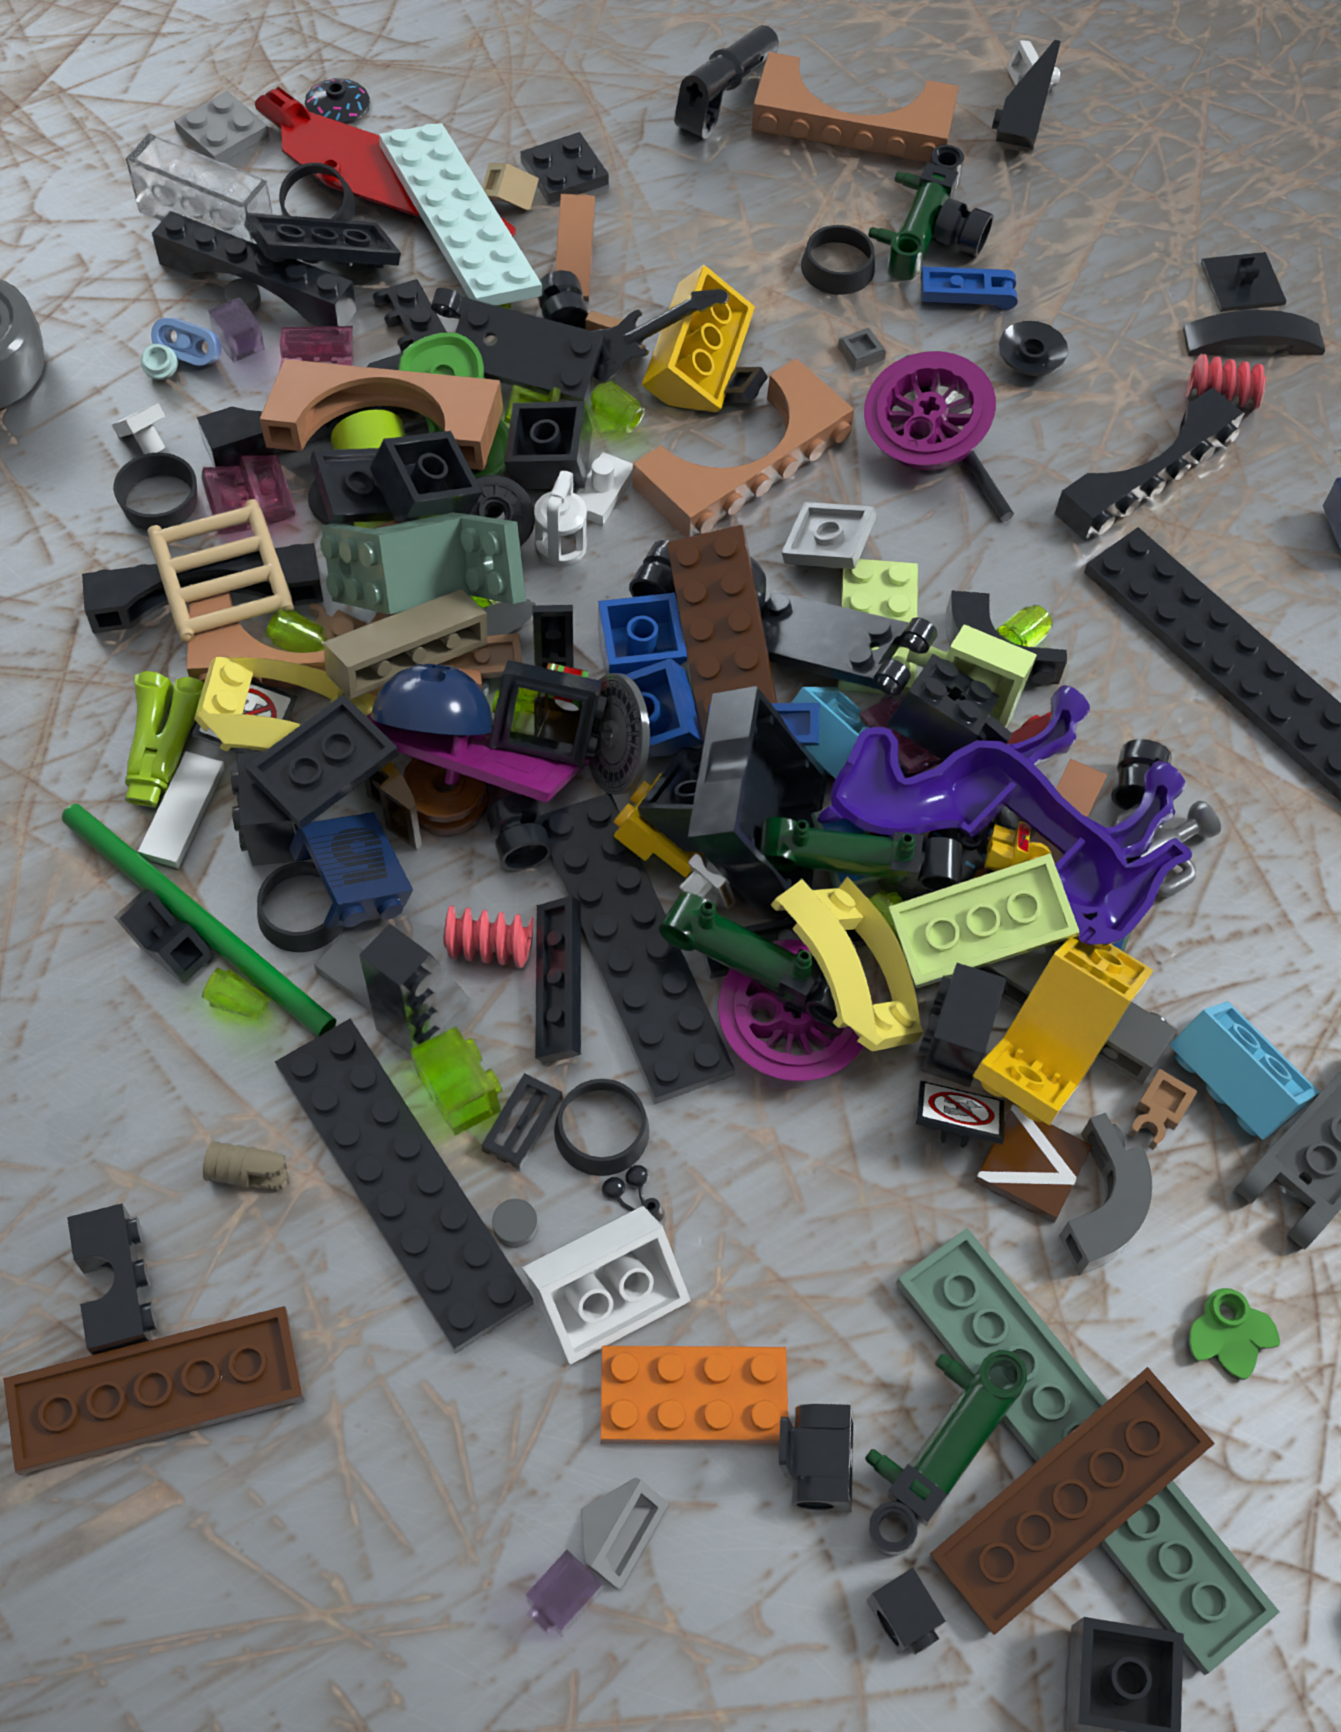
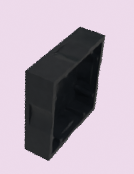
[688,686,827,919]

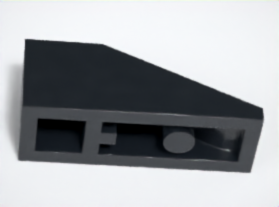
[992,40,1061,149]
[532,605,574,668]

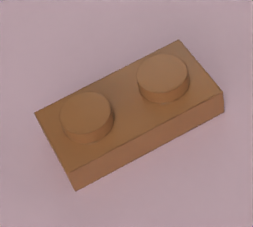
[443,633,522,679]

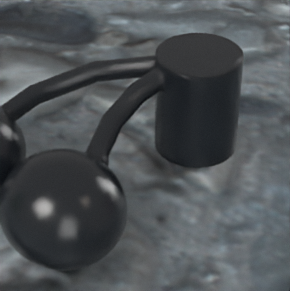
[602,1165,665,1222]

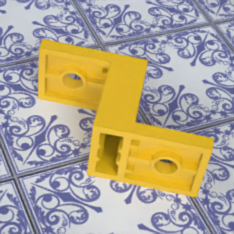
[973,936,1154,1126]

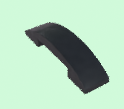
[1183,310,1325,356]

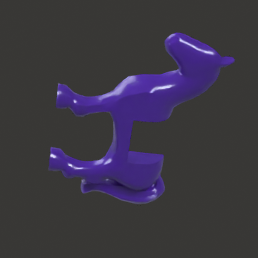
[817,685,1192,946]

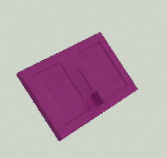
[366,713,589,803]

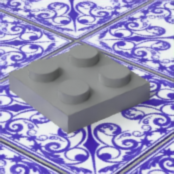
[174,91,269,166]
[782,502,876,569]

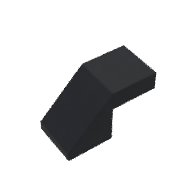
[114,889,215,983]

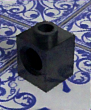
[866,1568,946,1655]

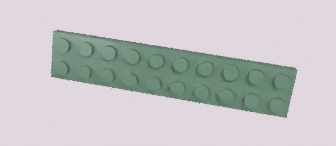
[896,1228,1280,1675]

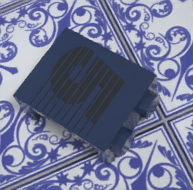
[289,812,413,929]

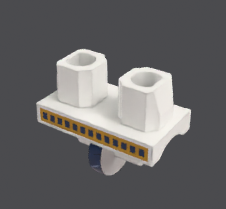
[679,853,735,910]

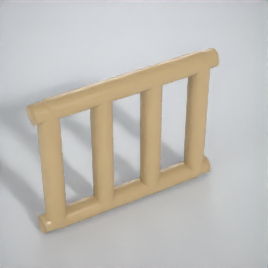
[148,499,294,642]

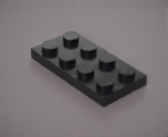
[244,213,401,268]

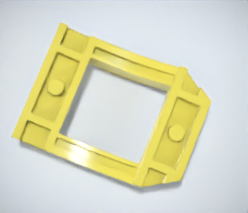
[194,657,376,752]
[771,876,924,1051]

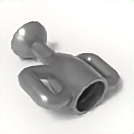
[1112,800,1221,897]

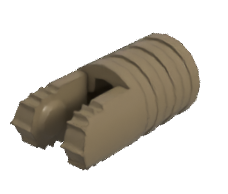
[203,1141,289,1190]

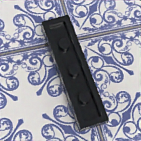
[535,895,581,1064]

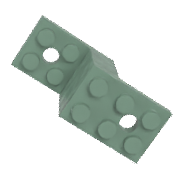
[320,512,526,614]

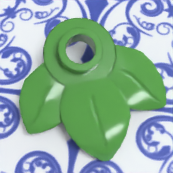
[1189,1288,1280,1380]

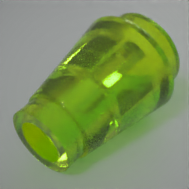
[202,968,270,1021]

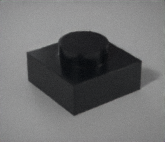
[723,367,768,403]

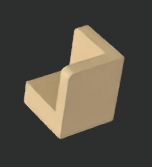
[482,163,539,210]

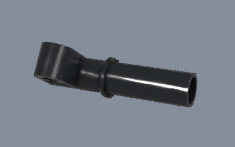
[674,25,779,139]

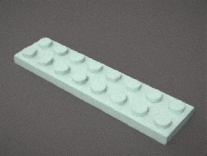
[379,123,542,306]

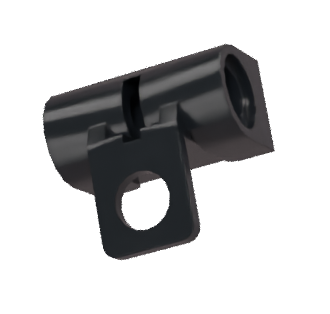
[779,1404,854,1512]

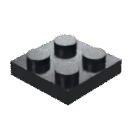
[520,132,609,204]

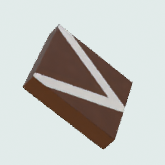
[975,1105,1092,1223]

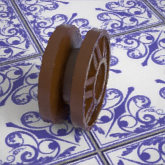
[403,758,490,836]

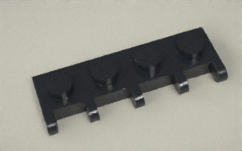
[373,279,447,352]

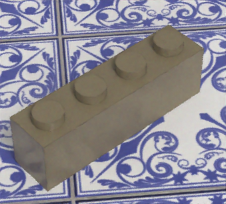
[323,589,488,699]

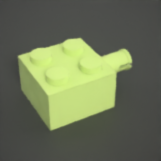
[906,625,1037,728]

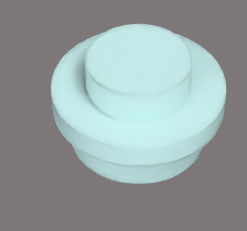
[141,344,178,380]

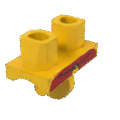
[984,821,1053,871]

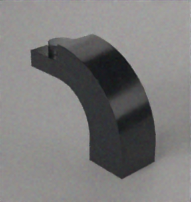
[945,590,1067,685]

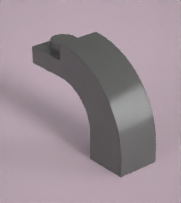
[1059,1112,1152,1276]

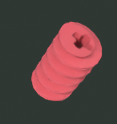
[1186,354,1266,410]
[443,905,534,968]

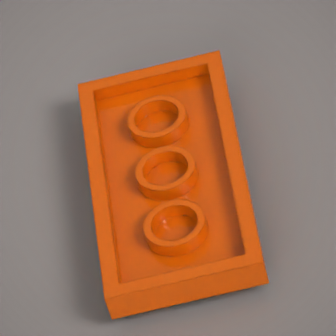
[600,1346,788,1445]

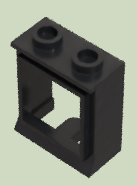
[488,660,607,769]

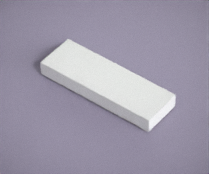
[138,751,225,869]

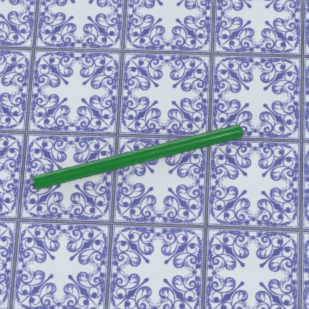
[62,803,337,1037]

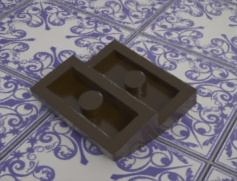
[364,762,422,851]

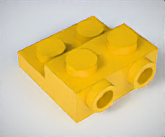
[613,773,703,878]

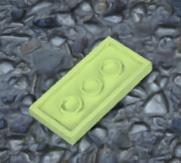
[838,559,918,694]
[889,853,1080,989]

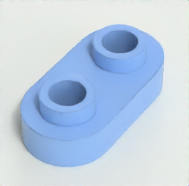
[151,318,221,366]

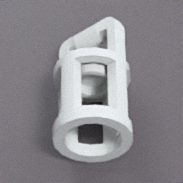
[534,471,587,567]

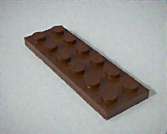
[667,525,777,745]
[3,1306,305,1475]
[930,1367,1215,1635]

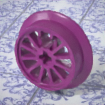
[864,351,996,470]
[718,939,864,1081]

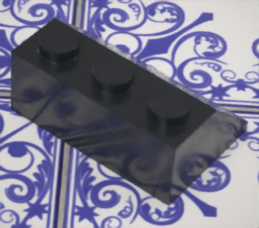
[638,748,703,853]

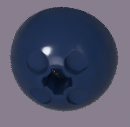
[371,663,492,735]

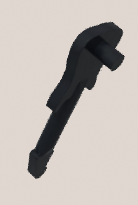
[593,289,729,382]

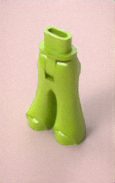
[125,671,204,807]

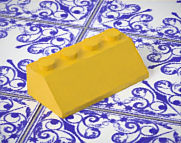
[642,265,755,412]

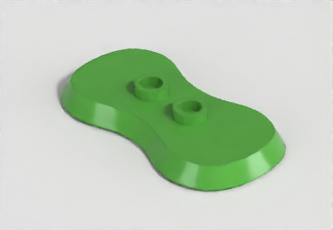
[398,332,509,478]

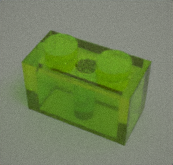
[410,1026,503,1136]

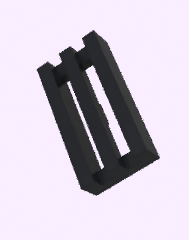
[481,1073,563,1170]

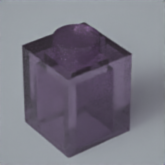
[208,297,265,363]
[526,1550,603,1637]

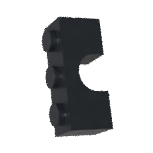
[67,1203,157,1355]

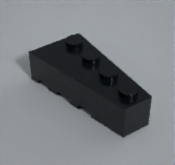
[359,923,470,1059]

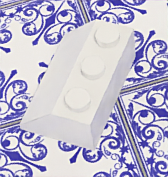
[522,1206,691,1365]

